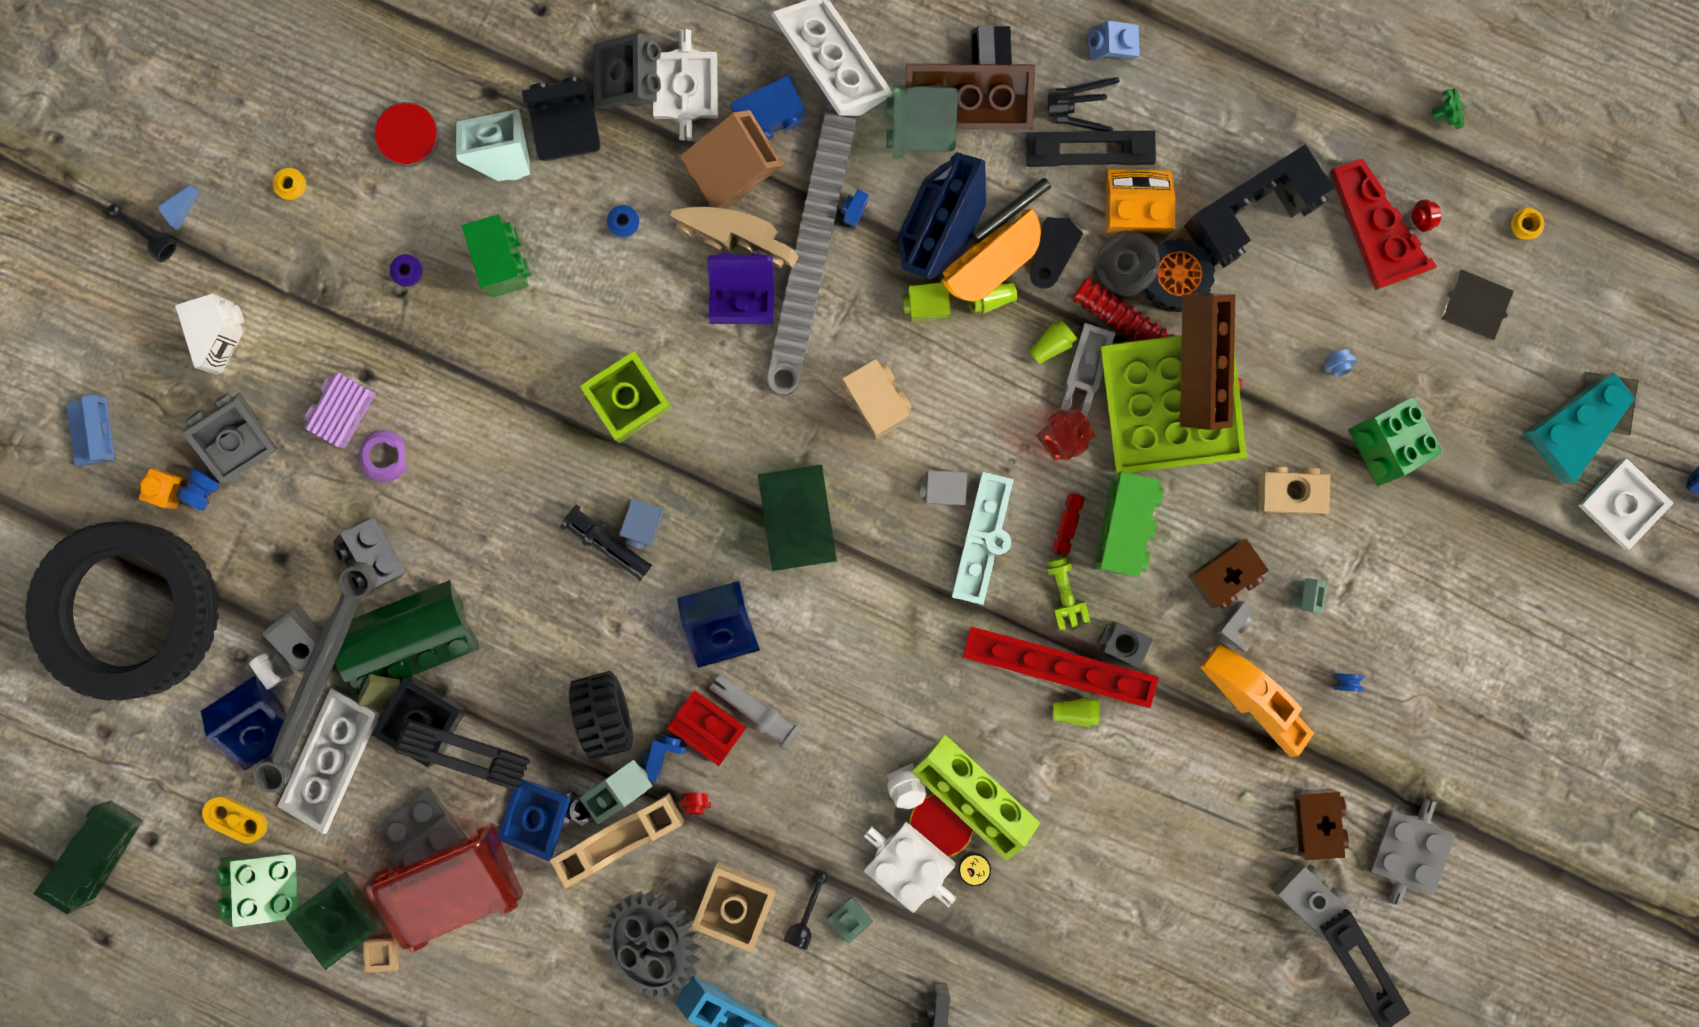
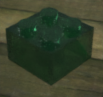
[285,871,385,970]

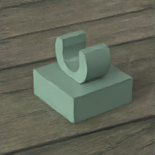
[1289,578,1328,614]
[827,896,873,944]

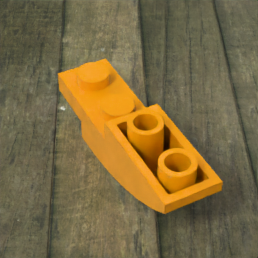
[1200,644,1314,758]

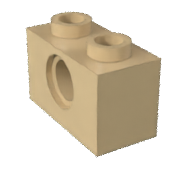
[1258,467,1330,515]

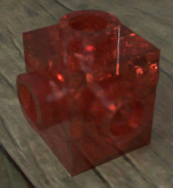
[1036,410,1096,461]

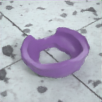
[358,430,407,483]

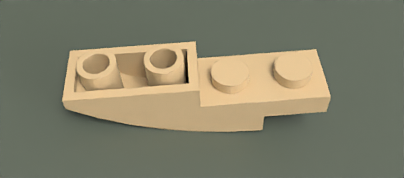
[669,207,799,268]

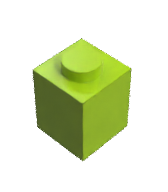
[903,283,951,322]

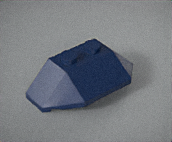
[897,152,986,280]

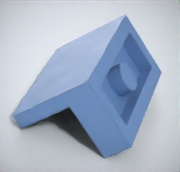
[67,395,115,466]

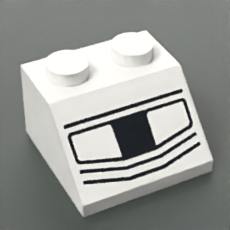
[175,293,244,375]

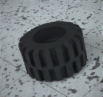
[569,671,633,760]

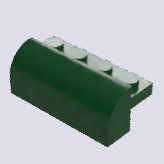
[335,580,479,695]

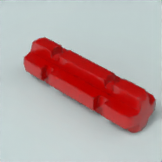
[1052,493,1085,556]

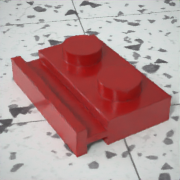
[667,690,747,766]

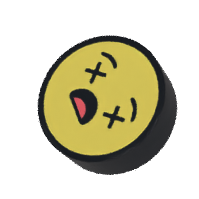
[958,852,991,886]

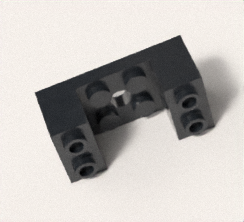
[1184,144,1334,268]

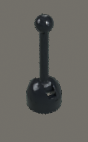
[108,204,177,262]
[783,871,828,950]

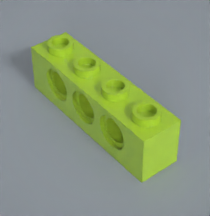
[911,735,1041,861]

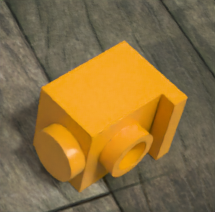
[138,468,187,509]

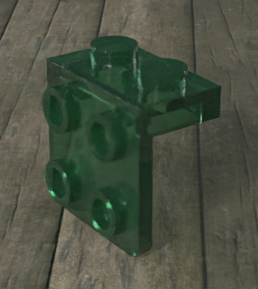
[886,85,958,159]

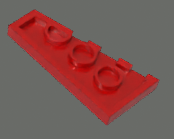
[1330,158,1437,291]

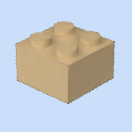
[842,358,912,440]
[691,862,778,953]

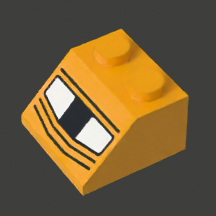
[1105,169,1176,235]

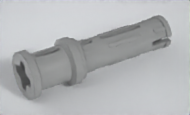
[709,673,801,750]

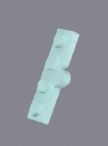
[952,472,1014,605]

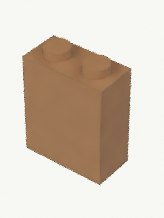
[681,110,783,208]

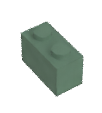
[579,760,653,824]

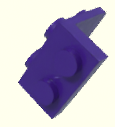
[707,253,774,325]

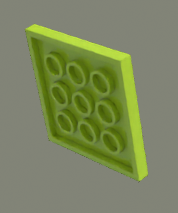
[1101,335,1247,473]

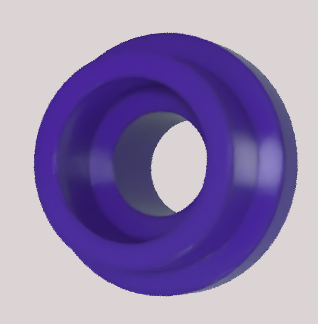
[390,254,423,287]

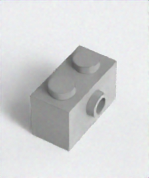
[1272,862,1353,941]

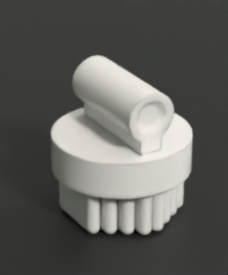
[887,763,926,810]

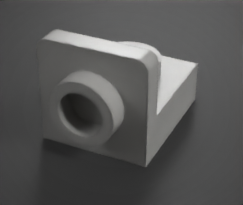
[1215,601,1255,652]

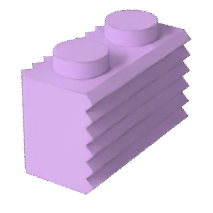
[304,372,376,449]

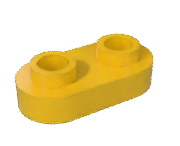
[202,796,268,844]

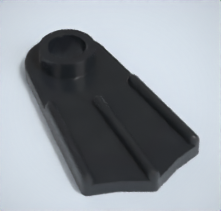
[1029,217,1083,289]

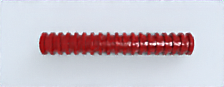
[1072,277,1243,390]

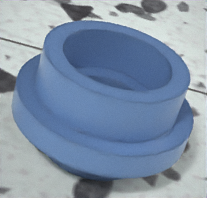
[1324,349,1357,377]

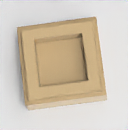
[362,936,399,973]

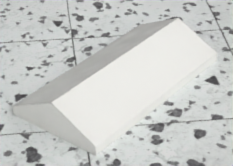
[772,0,893,116]
[277,688,380,834]

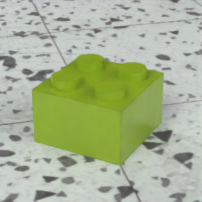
[580,351,673,443]

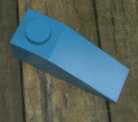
[675,975,778,1027]

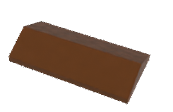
[905,63,1035,130]

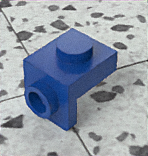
[640,735,687,782]

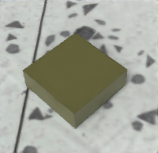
[357,674,401,710]

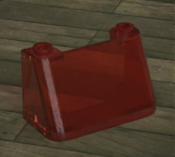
[363,823,523,952]

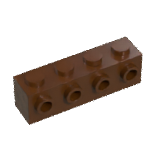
[1180,293,1236,430]

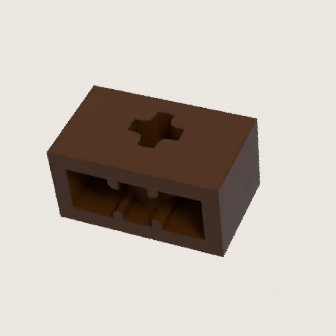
[1188,539,1269,609]
[1293,789,1349,860]

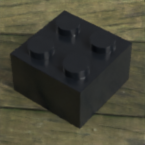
[371,676,468,767]

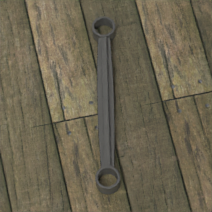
[253,562,377,793]

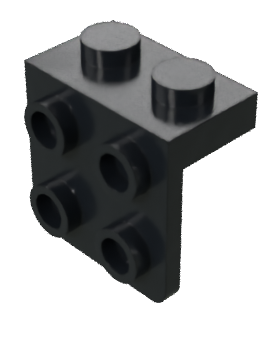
[522,77,601,162]

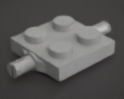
[1369,798,1456,907]

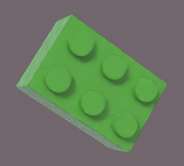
[1093,471,1163,577]

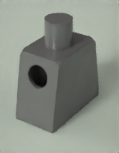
[261,604,335,671]

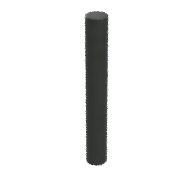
[970,178,1051,243]

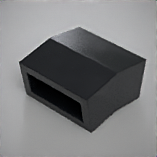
[971,26,1012,64]

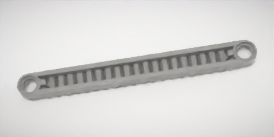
[768,100,858,396]

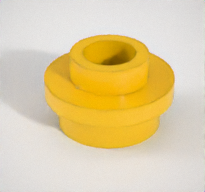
[273,168,306,200]
[1511,208,1544,240]

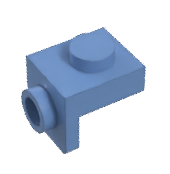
[1088,21,1140,60]

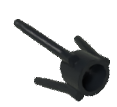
[1048,77,1120,131]

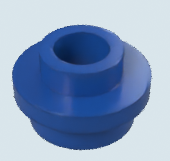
[607,205,639,238]

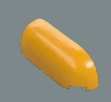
[941,208,1041,301]

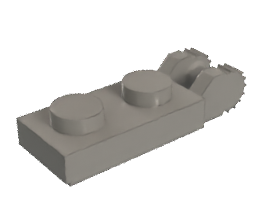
[1060,323,1116,418]

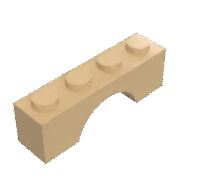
[550,793,684,889]

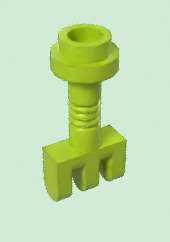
[1046,556,1090,631]

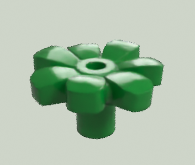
[1432,88,1465,129]

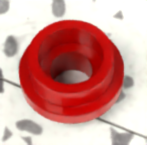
[1412,199,1441,232]
[679,792,711,815]

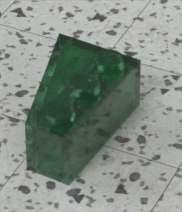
[33,800,144,914]

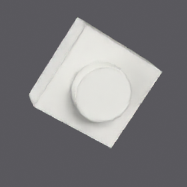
[248,648,295,690]

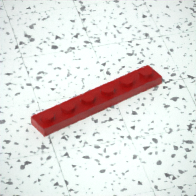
[962,626,1159,709]

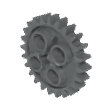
[602,891,701,998]

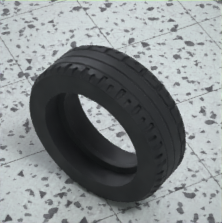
[25,522,219,701]

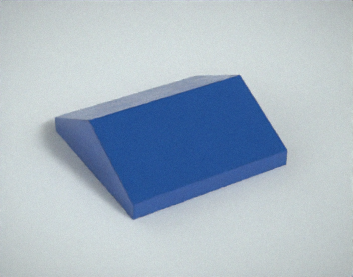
[497,778,571,861]

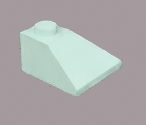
[456,109,530,181]

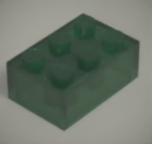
[758,465,837,571]

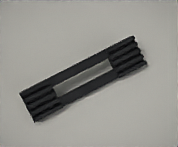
[1026,130,1156,167]
[394,719,530,791]
[1319,909,1411,1027]

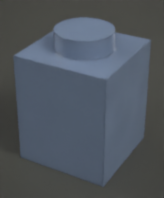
[619,498,666,550]

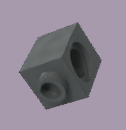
[1099,622,1153,668]

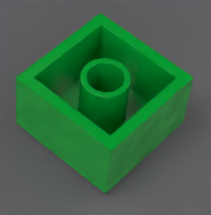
[461,214,531,298]

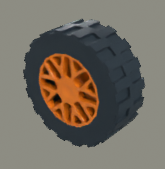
[1143,238,1215,312]

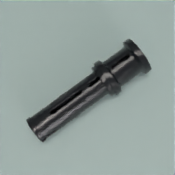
[560,504,652,581]

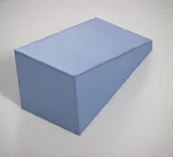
[158,184,200,230]

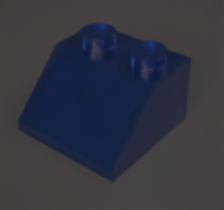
[677,581,760,668]
[200,676,287,771]

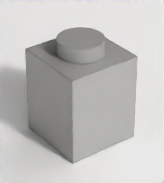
[920,470,967,506]

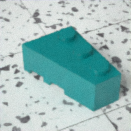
[1524,373,1635,484]

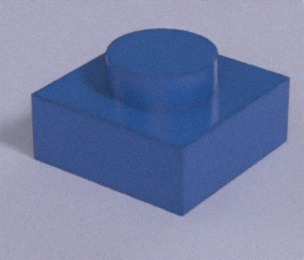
[840,189,869,229]

